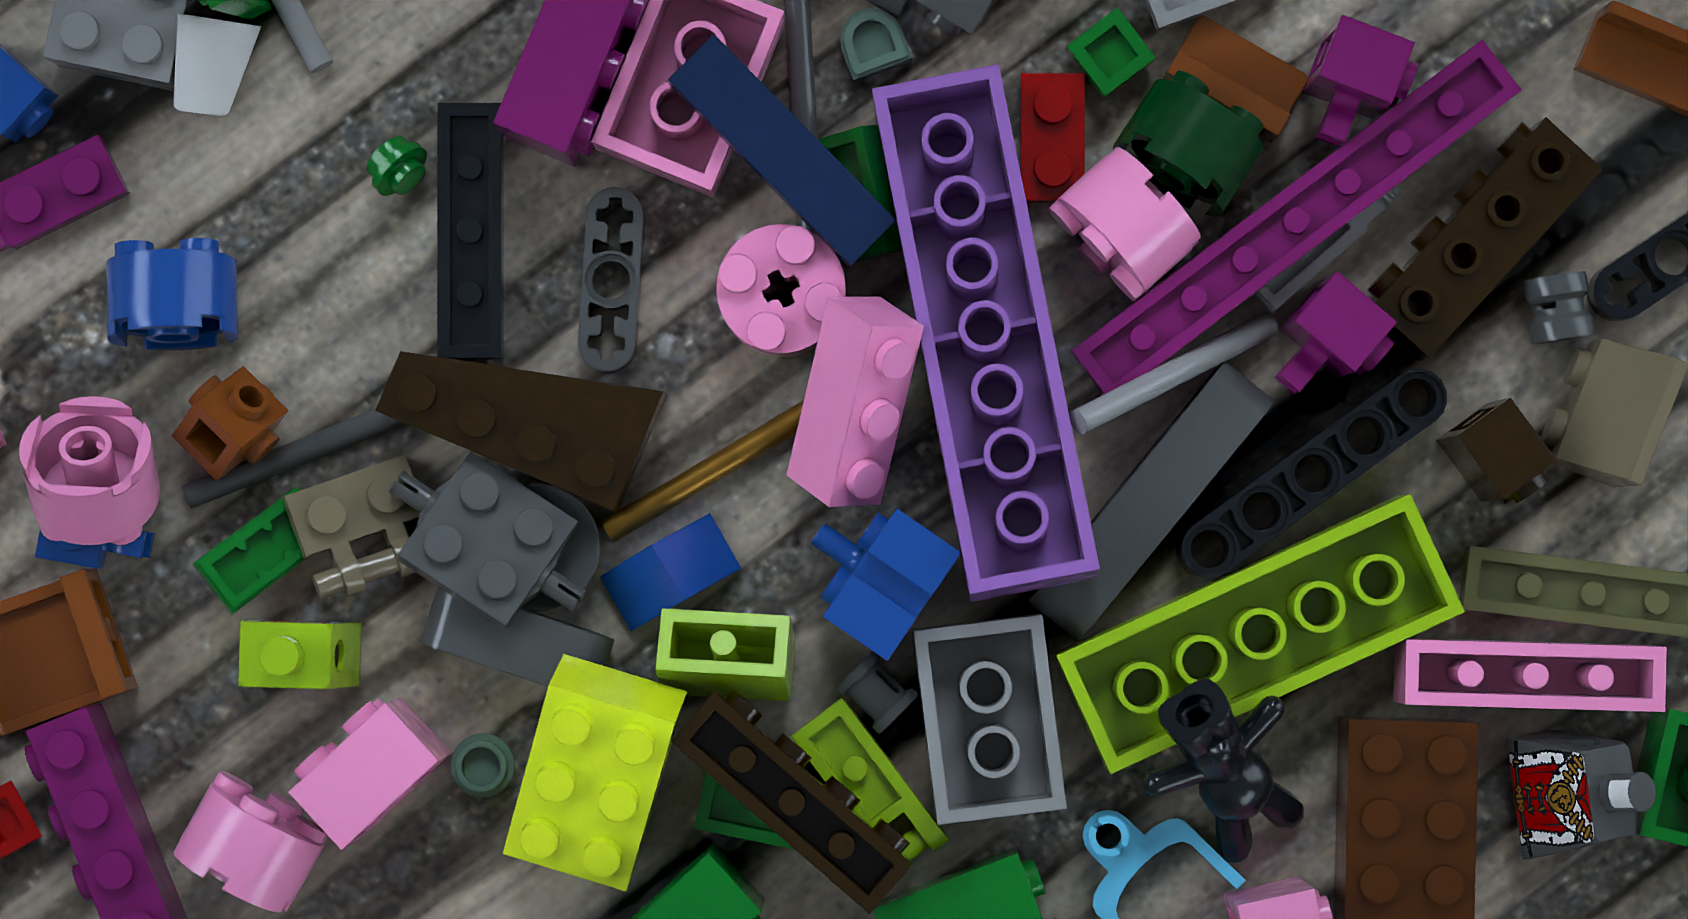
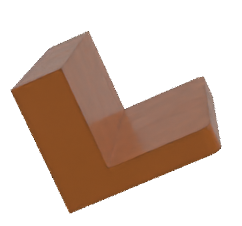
[1573,0,1688,117]
[1162,16,1308,143]

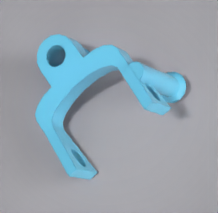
[1082,810,1246,919]

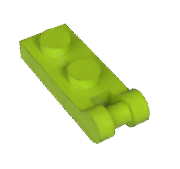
[791,697,950,872]

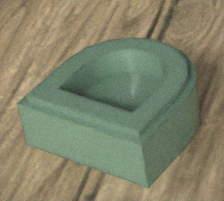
[840,8,912,83]

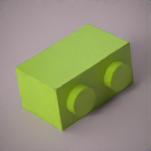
[655,608,796,701]

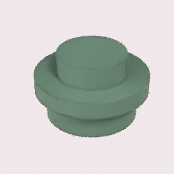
[451,733,515,798]

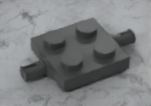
[389,451,587,631]

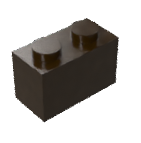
[1436,397,1557,504]

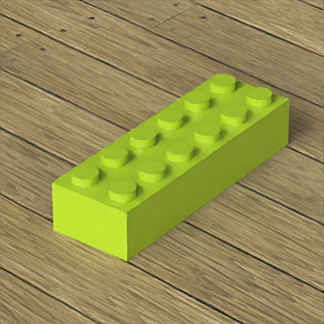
[1052,494,1465,774]

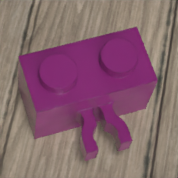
[1302,14,1418,148]
[1274,271,1397,394]

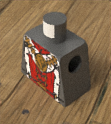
[1506,730,1656,859]

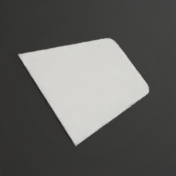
[173,13,261,116]

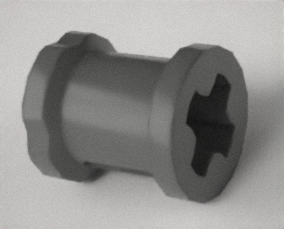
[835,651,919,735]

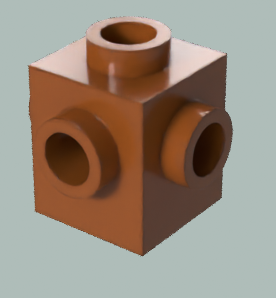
[172,366,289,481]

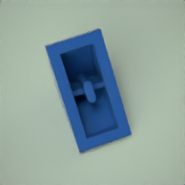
[600,513,741,631]

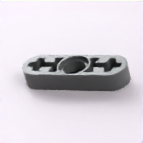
[578,187,645,373]

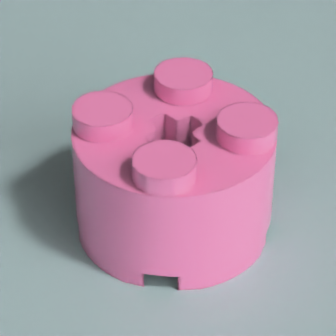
[1048,147,1201,302]
[717,224,845,357]
[19,396,160,545]
[173,770,328,913]

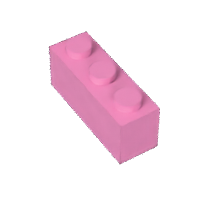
[786,297,924,507]

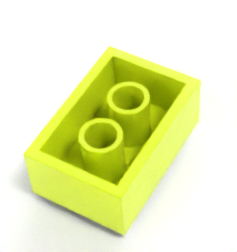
[502,654,687,891]

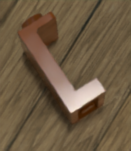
[0,569,139,737]

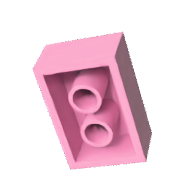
[591,0,786,198]

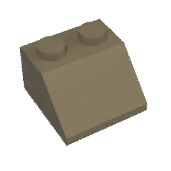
[1541,338,1688,488]

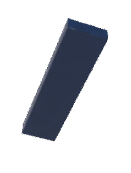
[666,34,896,266]

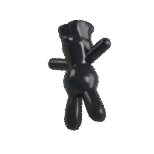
[1143,678,1304,863]

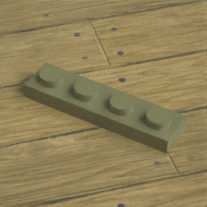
[1459,546,1688,638]

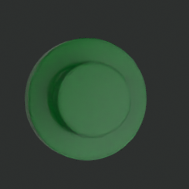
[366,136,427,196]

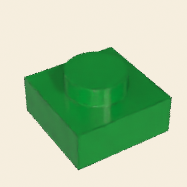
[1065,7,1156,100]

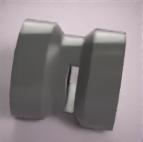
[1522,271,1596,345]

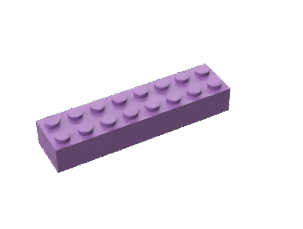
[872,64,1100,602]

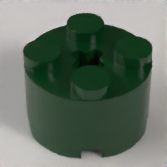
[1113,70,1264,217]

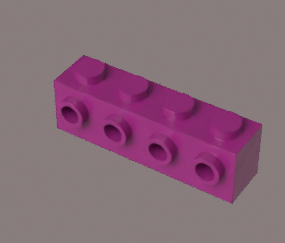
[25,703,188,919]

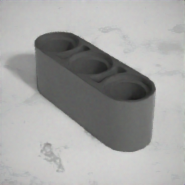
[419,587,615,686]

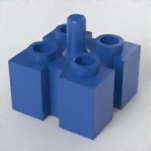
[811,508,961,661]

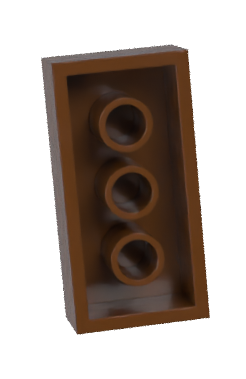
[1334,716,1479,919]

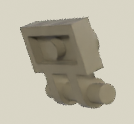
[282,455,420,599]

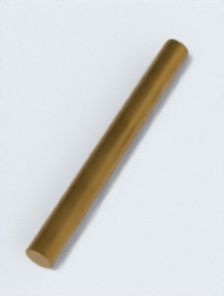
[601,400,804,543]

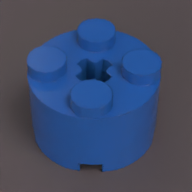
[106,238,238,350]

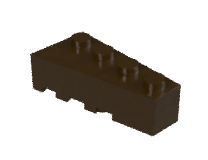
[375,351,667,511]

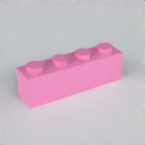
[1393,638,1667,712]

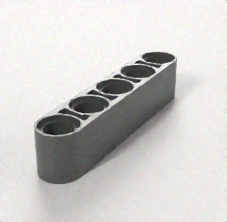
[1027,361,1274,642]

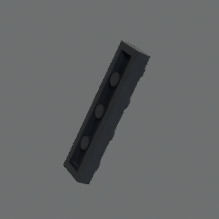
[437,103,504,359]

